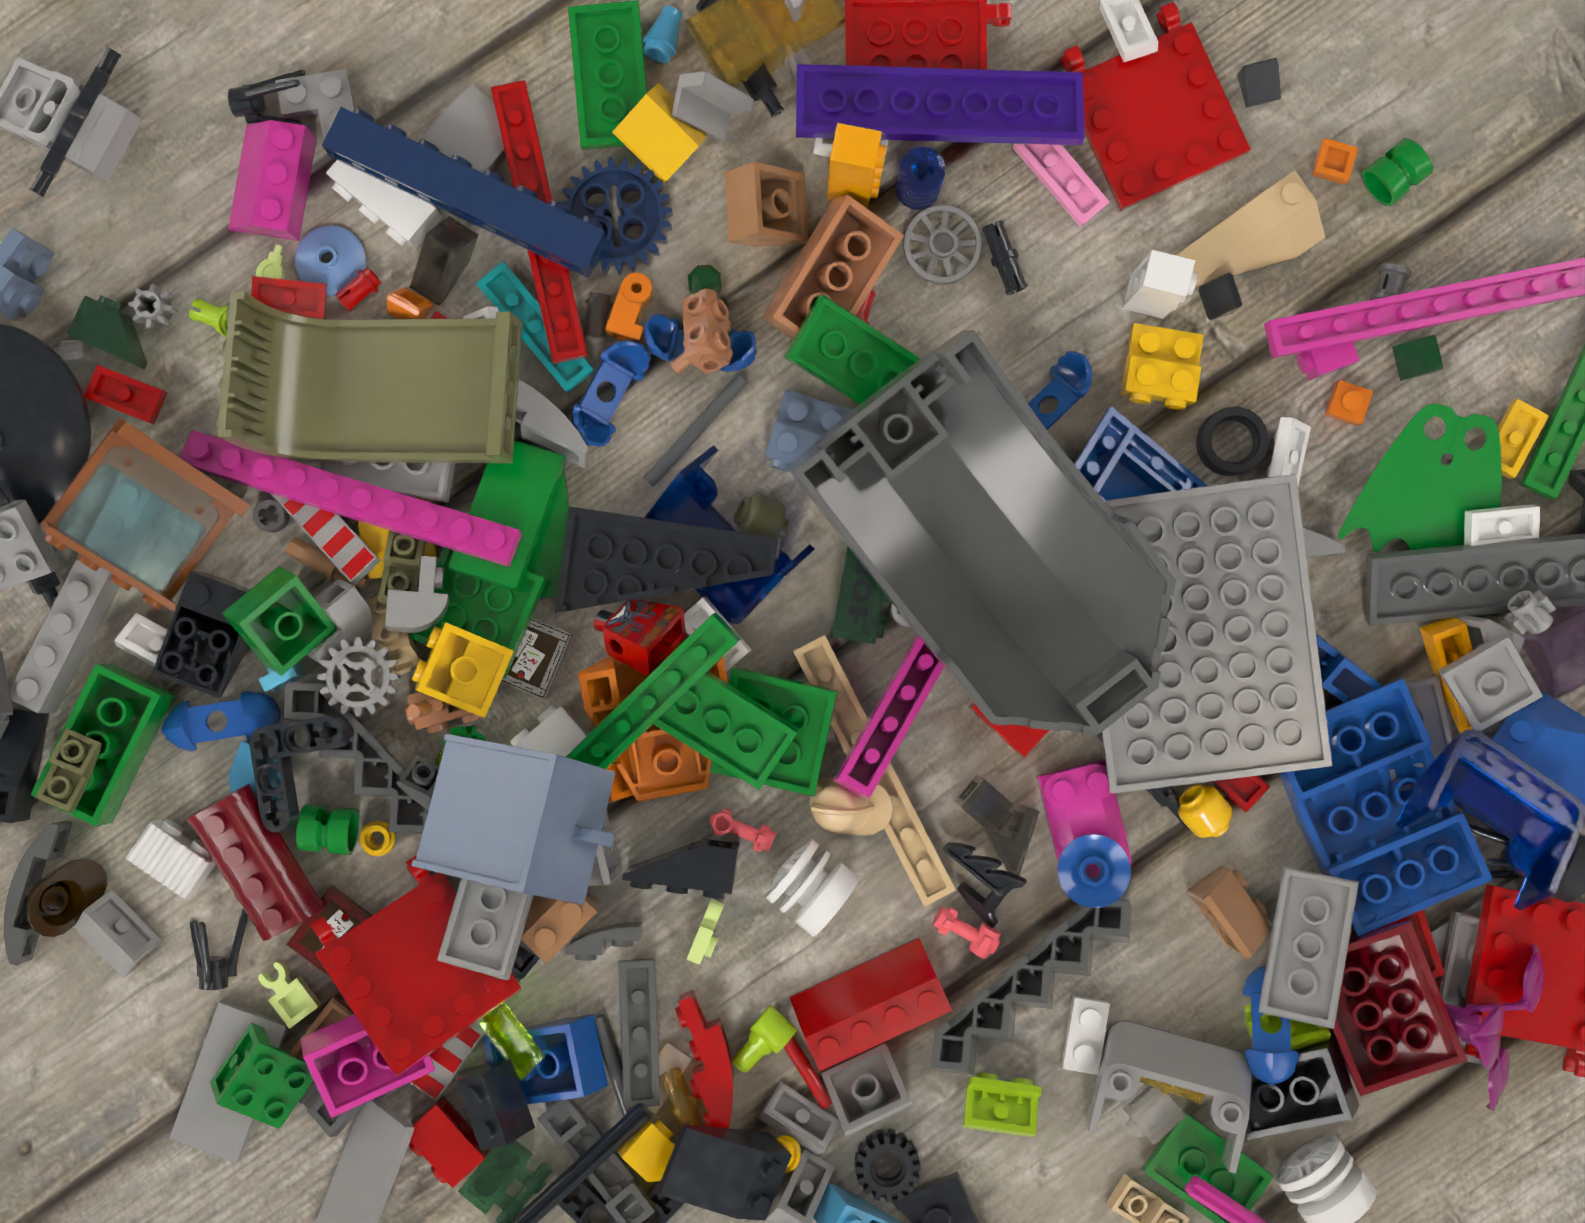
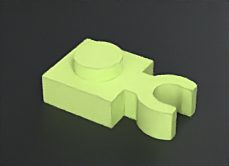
[687,898,724,965]
[258,960,322,1029]

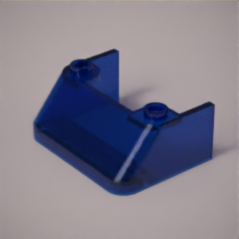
[645,445,815,624]
[1395,729,1585,911]

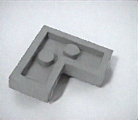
[275,69,355,139]

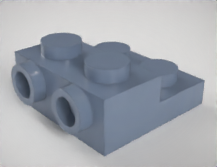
[0,228,55,321]
[765,390,853,472]

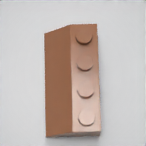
[761,195,904,340]

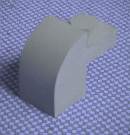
[385,556,449,633]
[307,579,372,663]

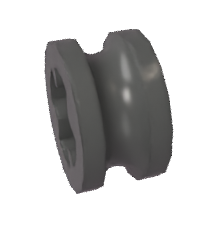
[252,499,289,533]

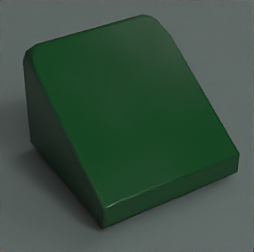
[1392,335,1443,381]

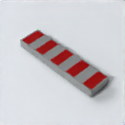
[271,494,381,585]
[409,976,521,1102]

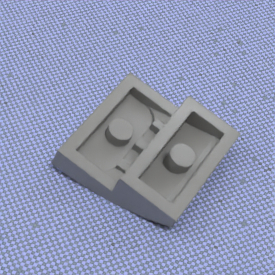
[423,84,506,173]

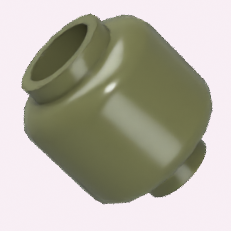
[734,493,789,539]

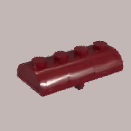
[186,783,325,941]

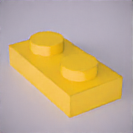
[1497,399,1549,479]

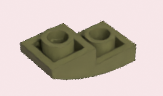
[378,531,426,605]
[35,728,102,814]

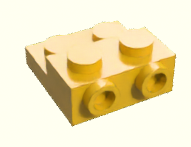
[1120,323,1204,410]
[411,622,514,718]

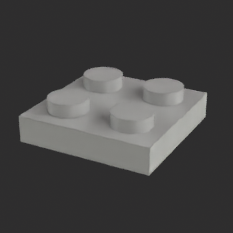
[1438,633,1543,733]

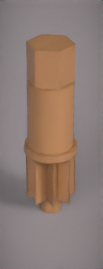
[285,536,368,589]

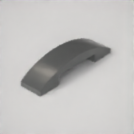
[3,820,73,966]
[537,1099,656,1223]

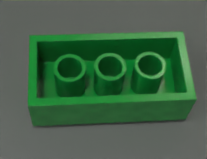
[31,664,176,827]

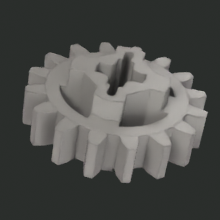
[317,637,401,716]

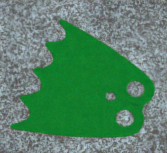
[1337,403,1502,552]

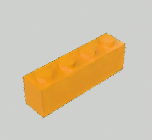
[827,123,887,208]

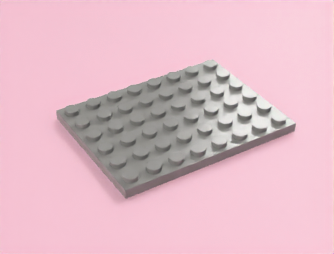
[1102,474,1332,794]

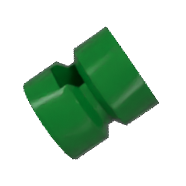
[1362,138,1433,206]
[296,804,359,855]

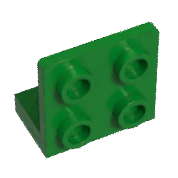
[210,1022,314,1129]

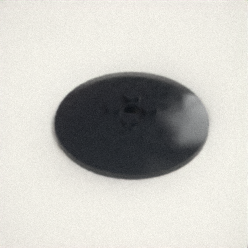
[0,323,91,525]

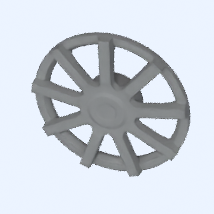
[903,205,982,284]

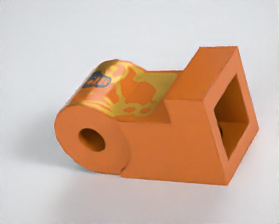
[605,272,654,344]

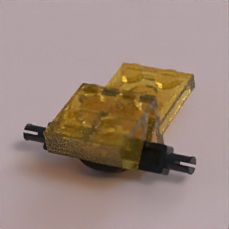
[685,0,845,118]

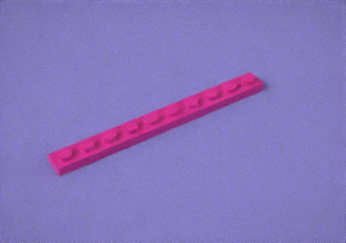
[1264,258,1585,359]
[180,430,522,567]

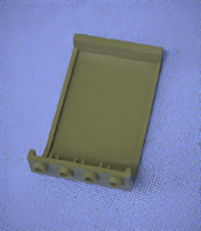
[216,292,522,463]

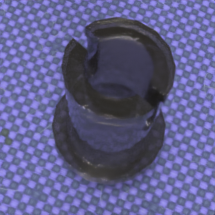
[583,292,613,339]

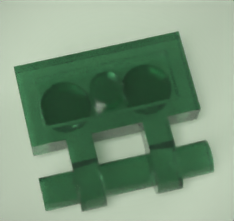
[458,1140,553,1223]

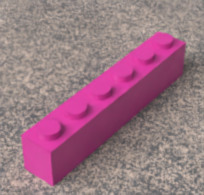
[833,635,944,799]

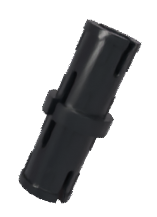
[982,220,1028,295]

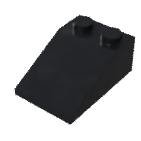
[1245,1036,1359,1140]
[657,1124,792,1221]

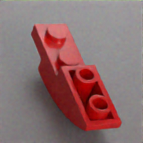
[675,990,734,1128]

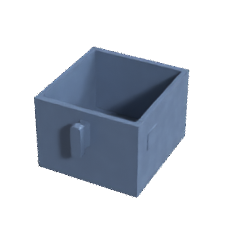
[412,734,615,905]

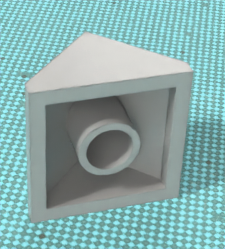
[821,1043,912,1136]

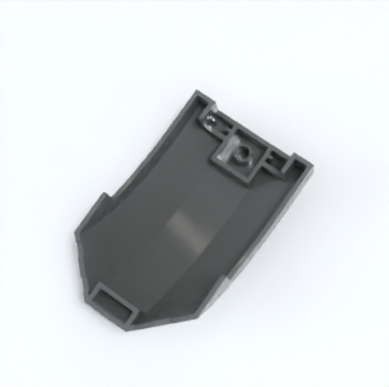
[787,330,1176,735]

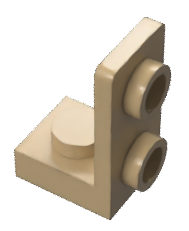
[366,596,424,674]

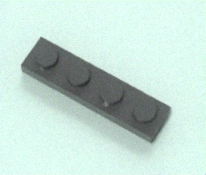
[618,958,660,1109]

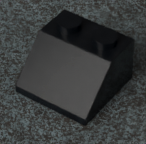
[457,1058,535,1150]

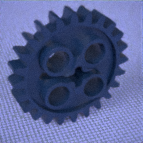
[558,157,673,275]

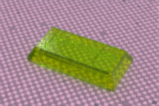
[478,1003,544,1080]

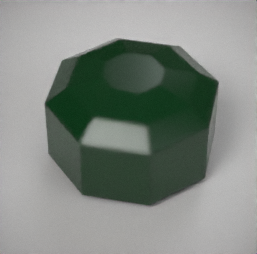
[688,265,722,295]

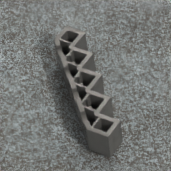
[284,683,428,870]
[932,899,1132,1075]

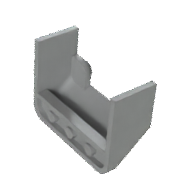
[1086,1020,1252,1174]

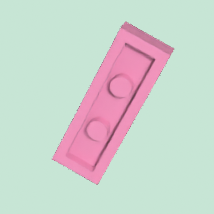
[1013,144,1110,228]

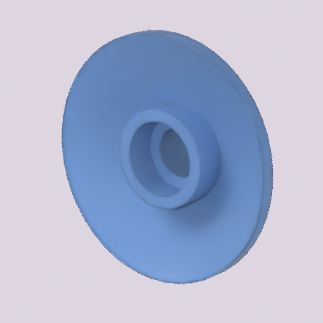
[295,226,366,296]

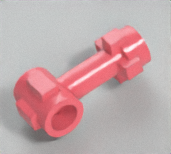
[709,808,776,852]
[932,906,1001,959]

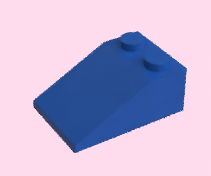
[483,1014,608,1104]

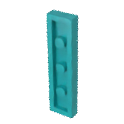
[476,261,595,394]

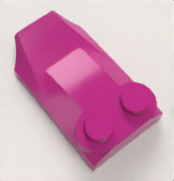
[1036,759,1132,878]

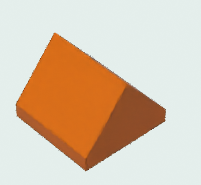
[387,287,434,319]

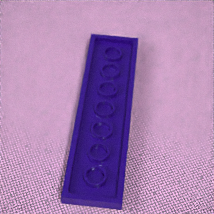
[796,64,1084,145]

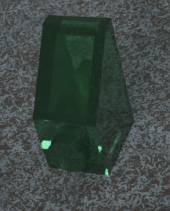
[67,295,147,370]

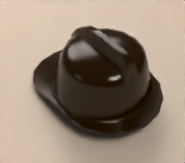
[27,858,107,937]

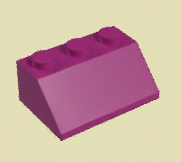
[228,120,317,241]
[300,1014,435,1118]

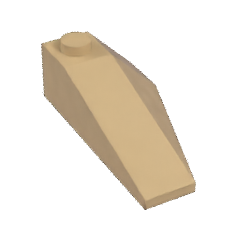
[1175,170,1326,288]

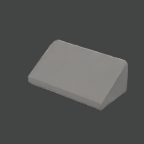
[758,1081,840,1156]

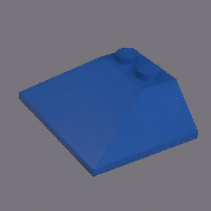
[1074,406,1208,501]
[1451,689,1585,862]

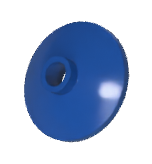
[1057,834,1131,908]

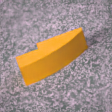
[1420,618,1497,735]

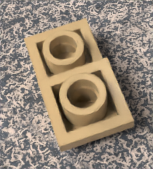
[1105,1174,1190,1223]

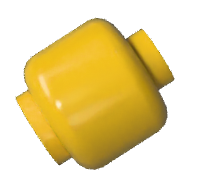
[1178,784,1233,838]

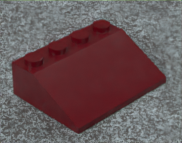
[1332,921,1468,1097]

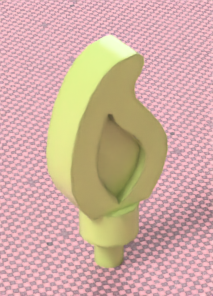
[256,244,284,279]

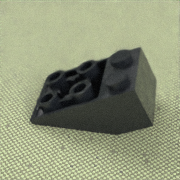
[152,571,250,698]
[0,708,49,823]
[622,838,740,899]

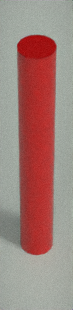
[783,1037,832,1109]

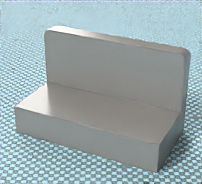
[672,71,754,141]
[75,889,161,977]

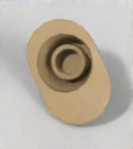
[809,777,893,836]

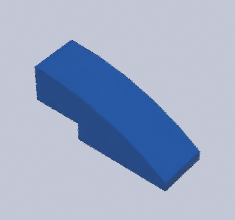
[1316,633,1383,702]

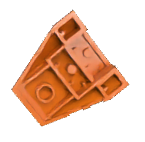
[578,642,728,802]

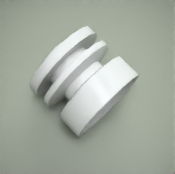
[765,838,860,937]
[1274,1135,1377,1223]

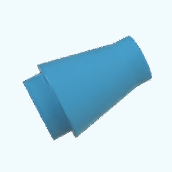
[643,6,682,63]

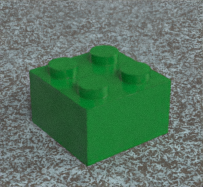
[222,566,337,676]

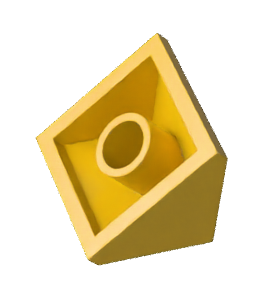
[612,83,708,183]

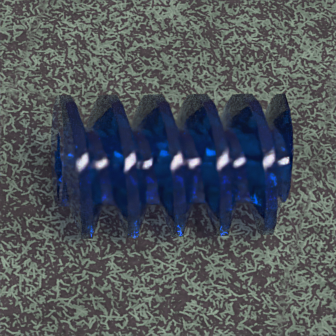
[896,147,946,210]

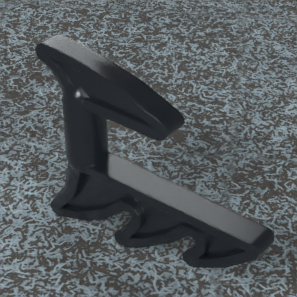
[942,842,1027,928]

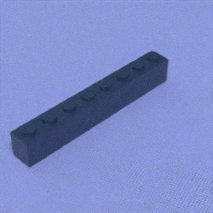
[322,107,607,278]

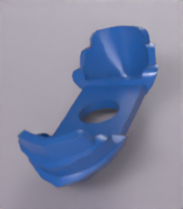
[643,313,757,372]
[571,340,651,446]
[1028,351,1093,430]
[161,691,281,751]
[1242,965,1299,1085]

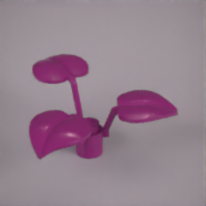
[1445,944,1544,1111]

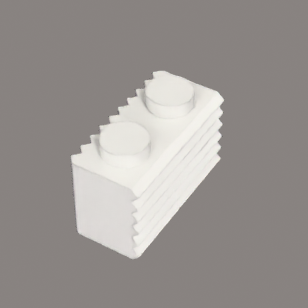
[126,819,215,899]

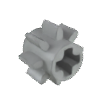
[128,284,178,331]
[1505,590,1556,635]

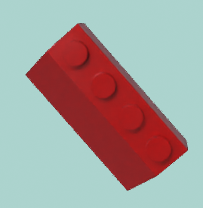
[789,937,952,1071]

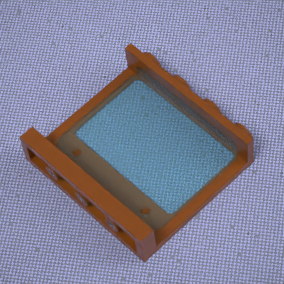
[39,417,250,611]

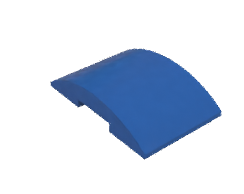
[1279,678,1493,937]

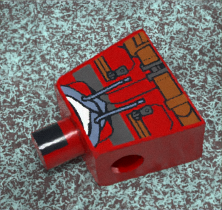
[594,599,686,676]

